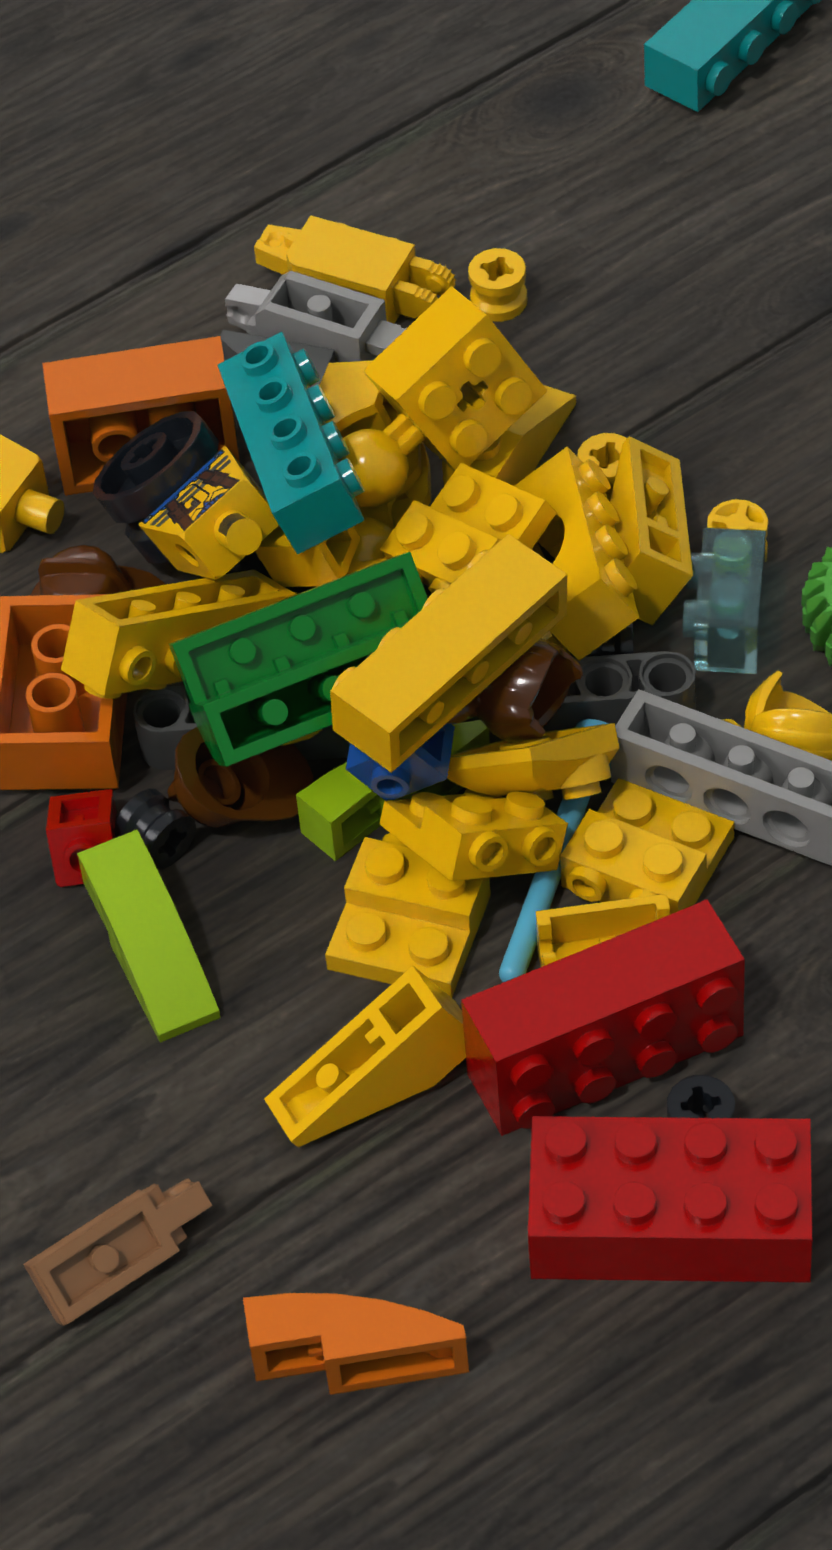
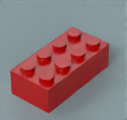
[461,899,745,1136]
[528,1116,812,1283]

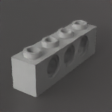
[611,689,832,866]

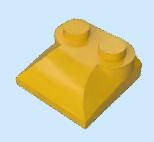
[447,723,619,800]

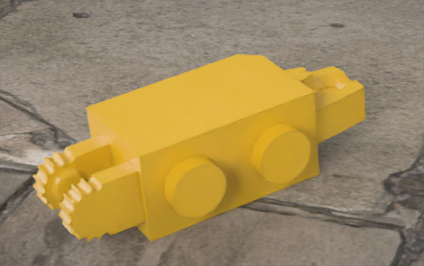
[254,215,456,324]

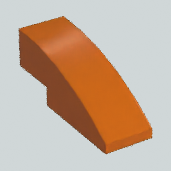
[243,1293,469,1395]

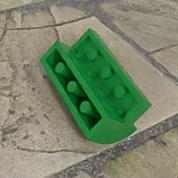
[169,552,428,767]

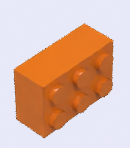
[42,336,240,496]
[0,594,127,790]

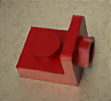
[46,789,117,887]

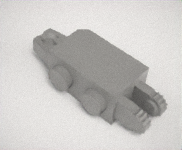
[225,271,407,362]

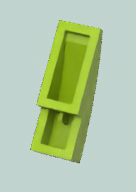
[296,720,490,861]
[77,830,221,1043]

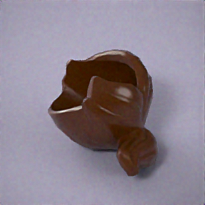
[447,638,583,742]

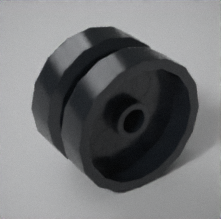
[93,411,219,564]

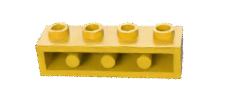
[330,534,568,773]
[61,569,296,699]

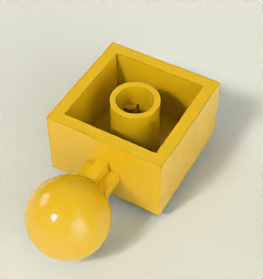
[341,286,547,508]

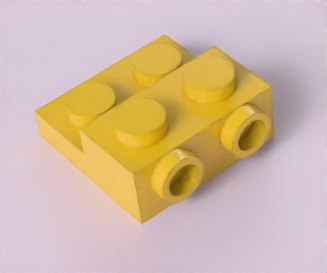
[379,463,557,593]
[560,778,734,914]
[380,789,568,881]
[325,833,491,998]

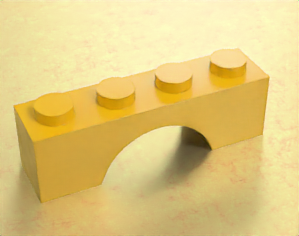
[255,360,399,587]
[514,446,639,661]

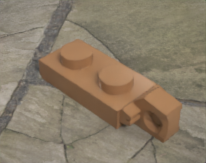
[23,1178,213,1326]

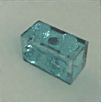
[683,528,766,674]

